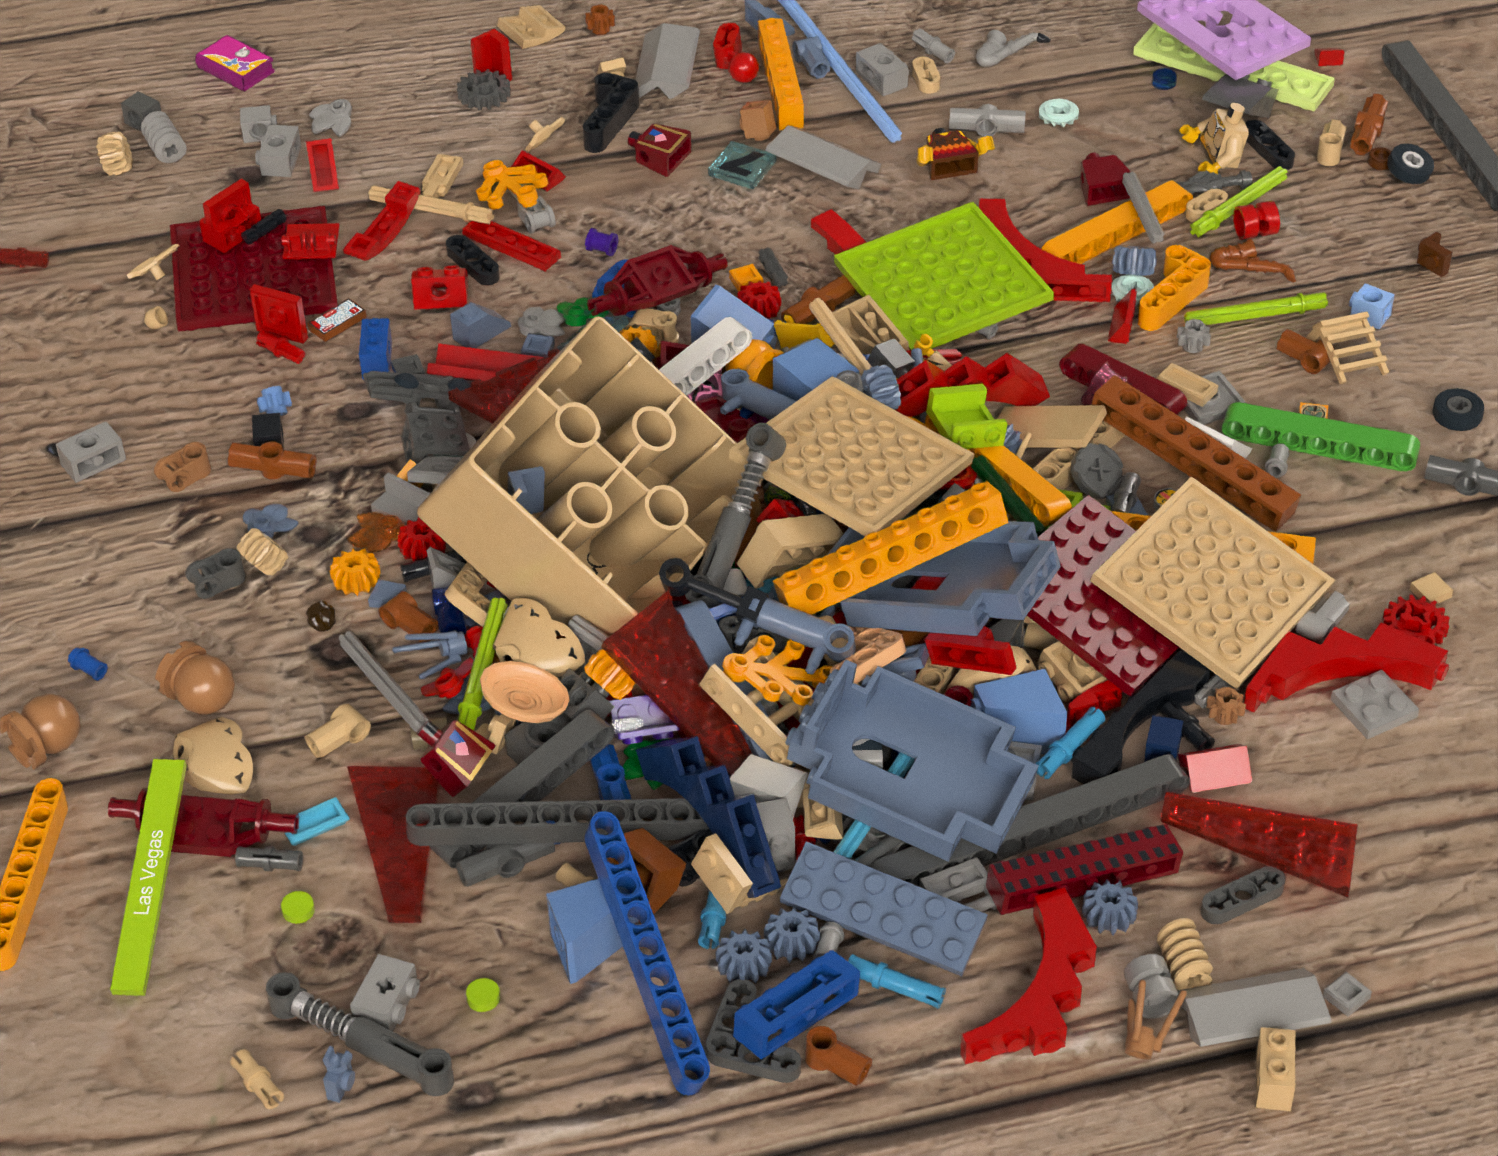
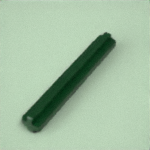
[971,455,1046,537]

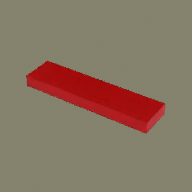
[462,221,561,272]

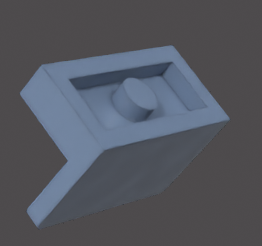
[745,0,795,37]
[507,466,545,514]

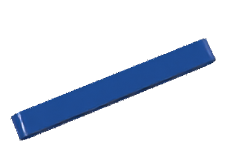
[584,811,710,1096]

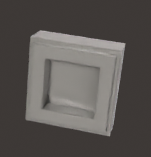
[1323,972,1372,1017]

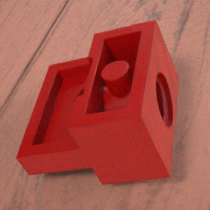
[199,178,261,253]
[411,265,468,310]

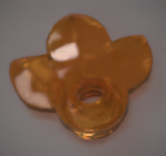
[347,512,404,553]

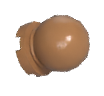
[155,640,235,715]
[0,693,81,770]

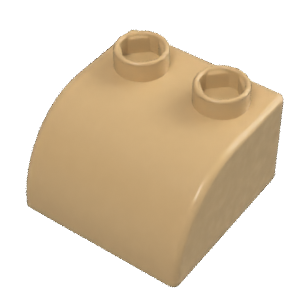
[417,316,764,636]

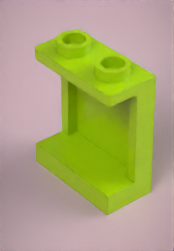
[926,384,1008,449]

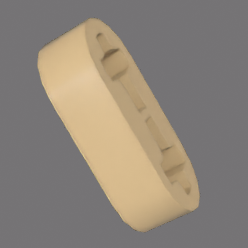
[912,57,940,94]
[1185,189,1228,223]

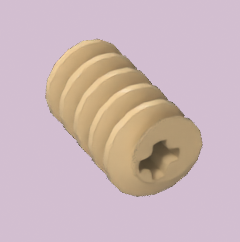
[1157,918,1213,991]

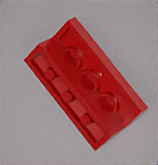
[427,343,550,388]

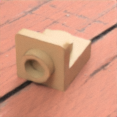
[475,714,517,754]

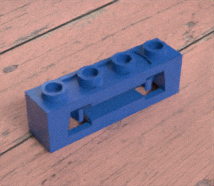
[733,950,860,1059]

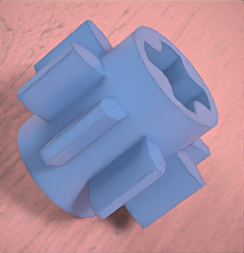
[257,386,292,416]

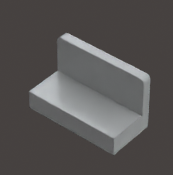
[371,472,430,527]

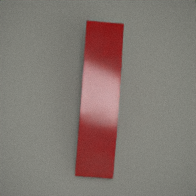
[811,209,867,255]

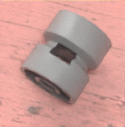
[1124,954,1179,1019]

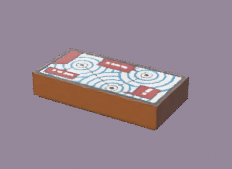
[307,298,367,342]

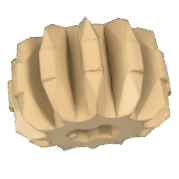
[96,132,133,176]
[237,528,288,575]

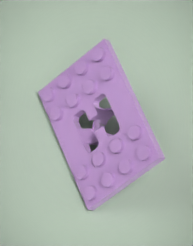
[1137,0,1311,80]

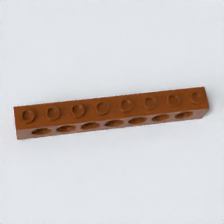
[1091,375,1301,532]

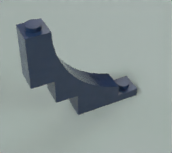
[636,736,781,898]

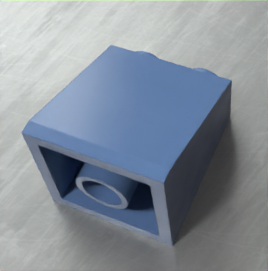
[690,285,777,349]
[773,338,859,401]
[970,669,1067,755]
[546,879,639,984]

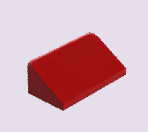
[511,150,566,192]
[1108,289,1137,344]

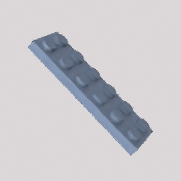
[780,842,988,977]

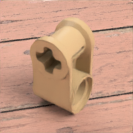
[625,308,680,345]

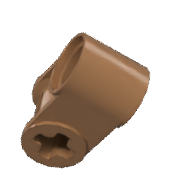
[154,442,211,492]

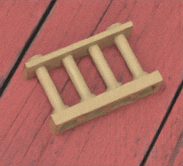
[699,637,814,767]

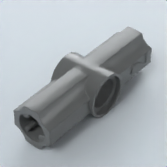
[1424,455,1498,496]
[455,843,555,887]

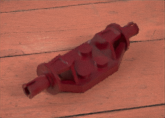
[587,245,728,317]
[108,788,299,857]

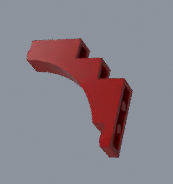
[979,198,1112,302]
[895,353,1050,417]
[911,576,1017,675]
[1244,622,1449,713]

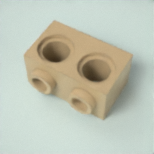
[1256,1027,1295,1111]

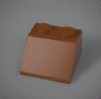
[607,828,687,924]

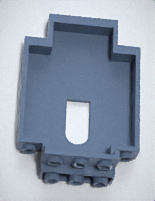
[827,516,1061,636]
[785,659,1039,862]

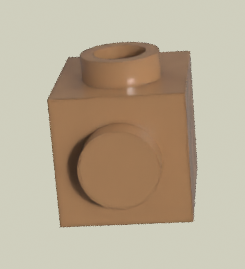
[740,100,776,141]

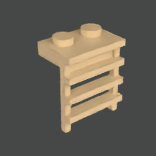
[1305,312,1389,384]
[691,834,788,914]

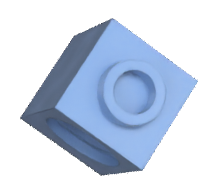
[1349,283,1395,330]

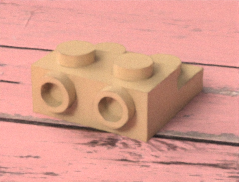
[1037,641,1108,703]

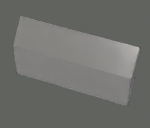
[635,23,700,100]
[765,125,881,189]
[1178,968,1331,1047]

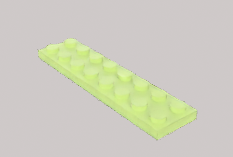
[1133,23,1335,111]

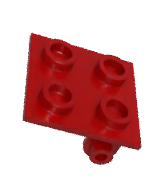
[282,223,340,260]

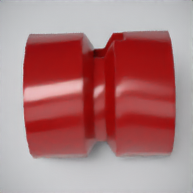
[1233,201,1280,240]

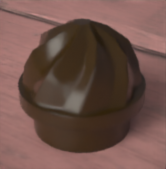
[306,601,336,632]

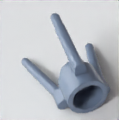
[392,630,467,679]

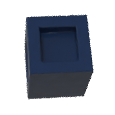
[1144,715,1183,762]

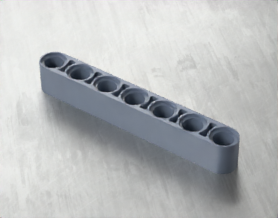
[670,600,796,768]

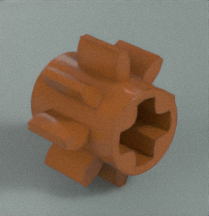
[585,4,615,35]

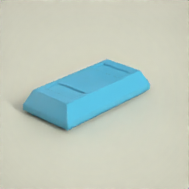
[284,797,350,846]

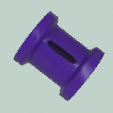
[585,228,618,257]

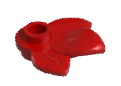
[421,657,474,699]

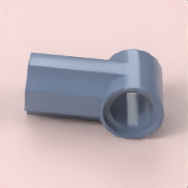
[792,36,830,79]

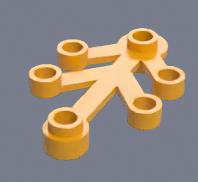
[476,160,548,210]
[722,635,833,706]

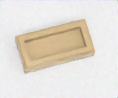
[1156,363,1218,407]

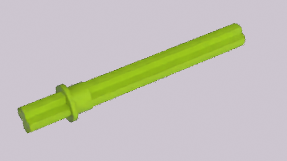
[1190,166,1288,237]
[1184,292,1328,325]
[457,597,508,731]

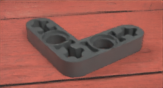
[706,979,801,1083]

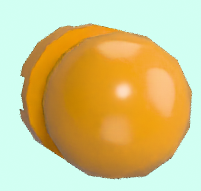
[725,339,784,390]

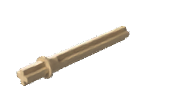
[368,185,494,224]
[809,298,872,376]

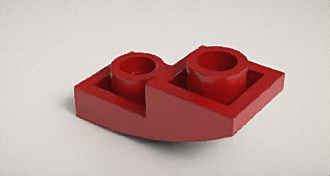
[1067,680,1122,726]

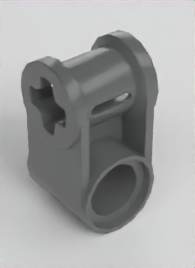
[185,548,246,599]

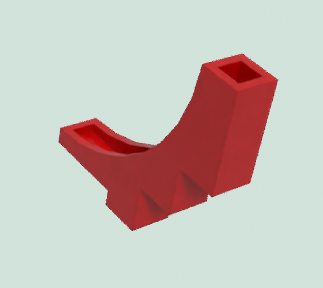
[960,887,1097,1065]

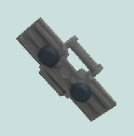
[363,371,496,415]

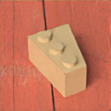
[832,295,909,354]
[737,514,844,589]

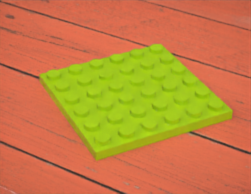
[834,202,1054,350]

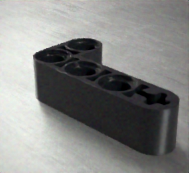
[583,73,639,153]

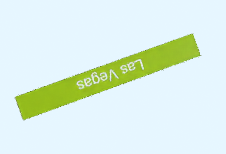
[110,759,187,996]

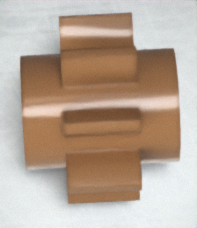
[1206,687,1246,725]

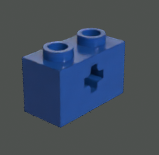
[359,318,392,379]

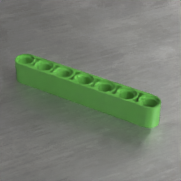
[1222,402,1420,472]

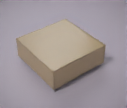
[1410,572,1453,604]

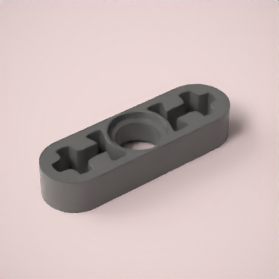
[1201,866,1286,925]

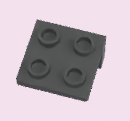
[401,412,470,464]

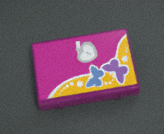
[195,35,275,91]

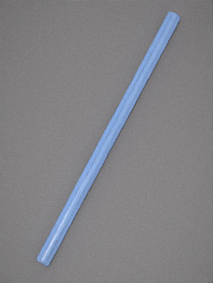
[778,0,902,143]

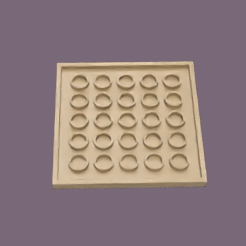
[728,376,974,536]
[1090,476,1335,689]

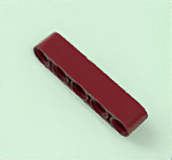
[1059,343,1188,415]

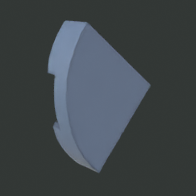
[368,579,407,608]

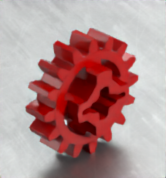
[1382,595,1450,645]

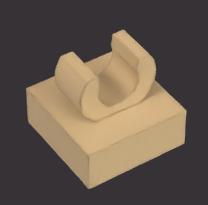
[597,58,626,77]

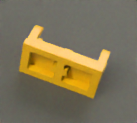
[774,315,835,349]

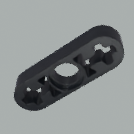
[1245,120,1295,170]
[446,235,500,285]

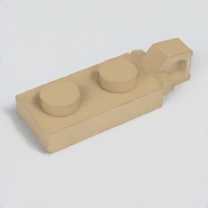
[422,154,463,198]

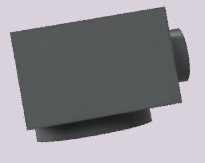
[505,712,572,764]

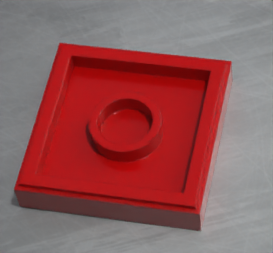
[249,284,308,344]

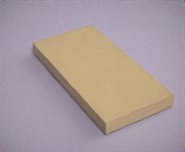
[997,405,1107,448]

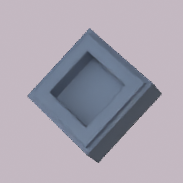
[521,333,555,359]

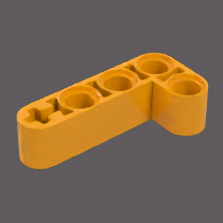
[1138,245,1211,331]

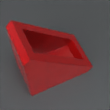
[306,138,339,192]

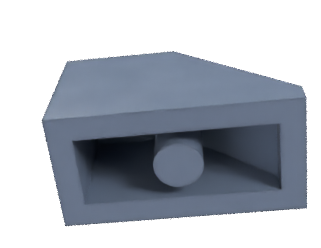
[450,302,511,348]

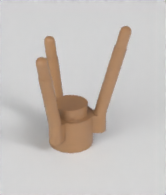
[1125,980,1187,1060]

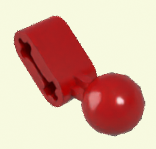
[713,23,759,83]

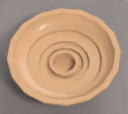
[480,661,570,723]

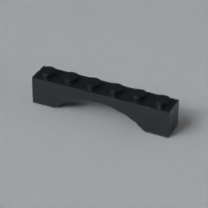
[1071,650,1210,784]

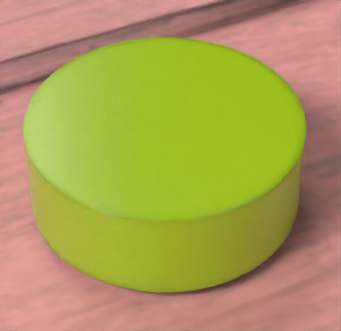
[281,891,315,924]
[466,978,500,1012]

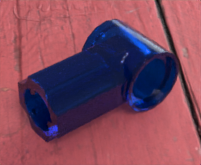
[432,587,466,634]

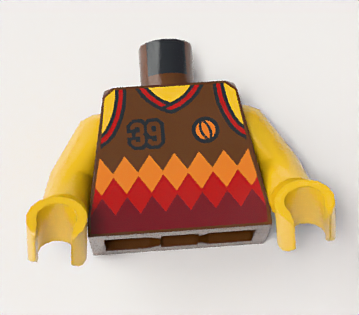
[916,128,995,181]

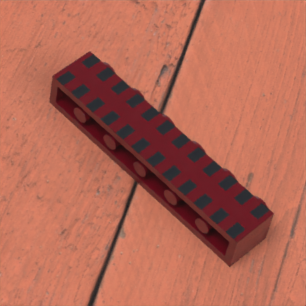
[986,824,1183,915]

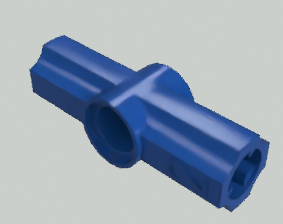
[589,744,632,822]

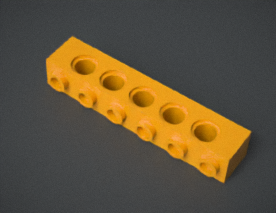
[758,18,804,130]

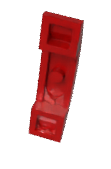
[343,181,421,261]

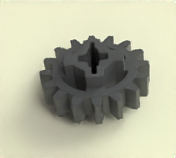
[457,69,511,110]

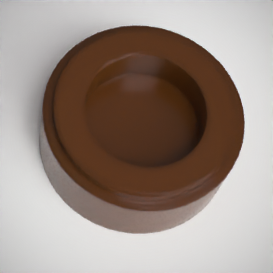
[1368,147,1392,170]

